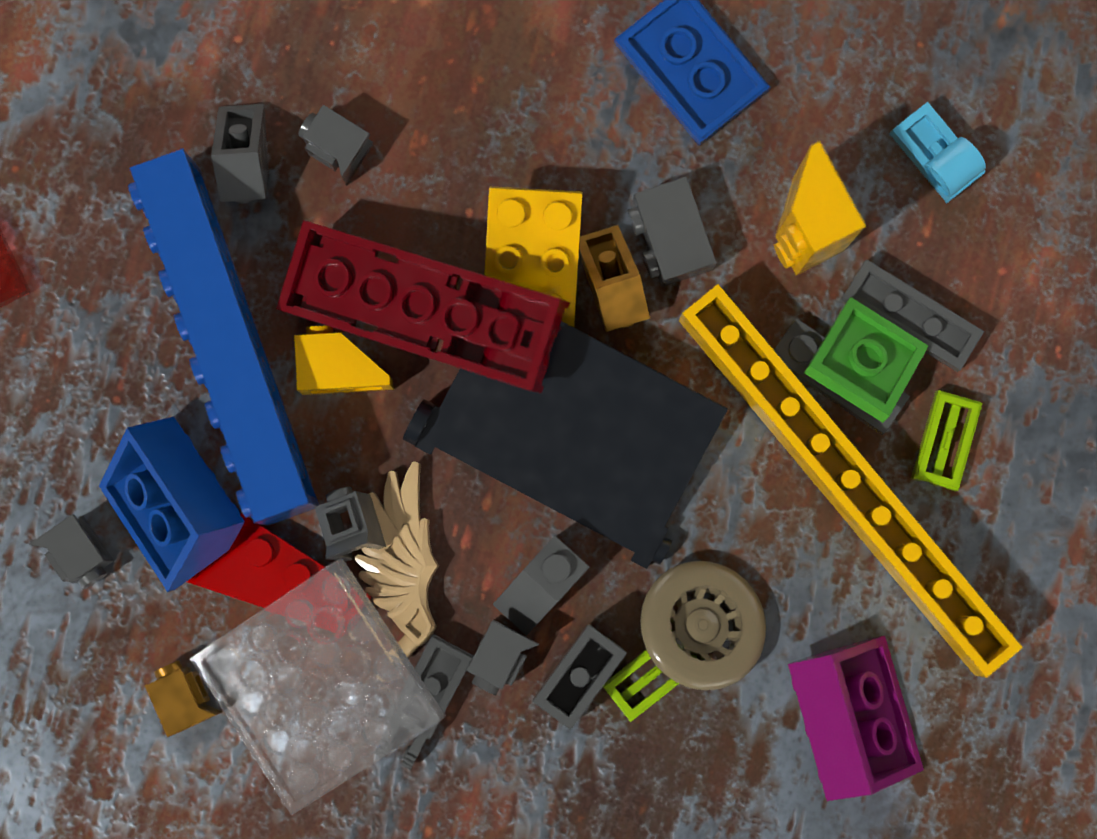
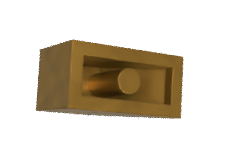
[579,225,650,332]

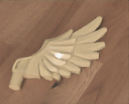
[355,461,439,663]

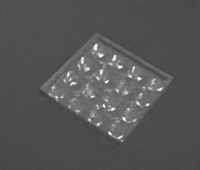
[190,557,445,816]

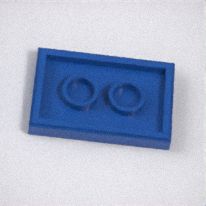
[614,0,770,146]

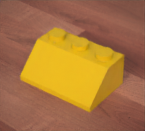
[774,141,866,276]

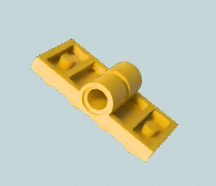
[485,186,582,327]

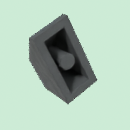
[211,104,269,203]
[493,536,589,636]

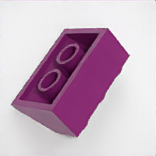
[788,635,924,801]

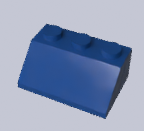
[99,416,245,592]

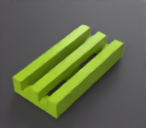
[911,390,983,492]
[603,629,697,722]

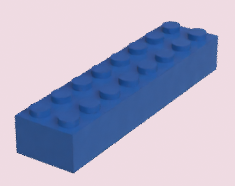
[128,149,319,526]

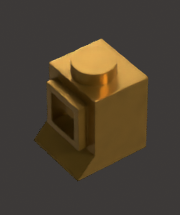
[145,660,223,737]

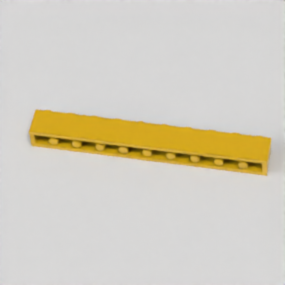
[679,284,1023,678]

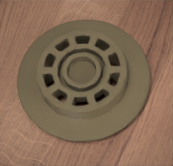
[641,561,766,690]

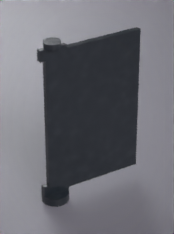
[402,321,728,569]

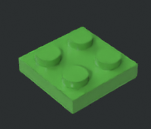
[804,297,928,423]

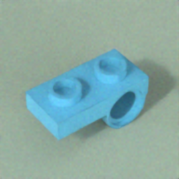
[890,102,986,203]

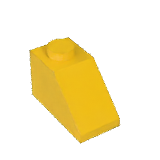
[294,326,394,395]

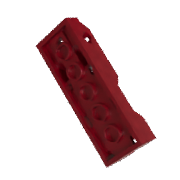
[276,220,570,393]

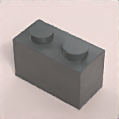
[627,177,717,287]
[532,624,627,730]

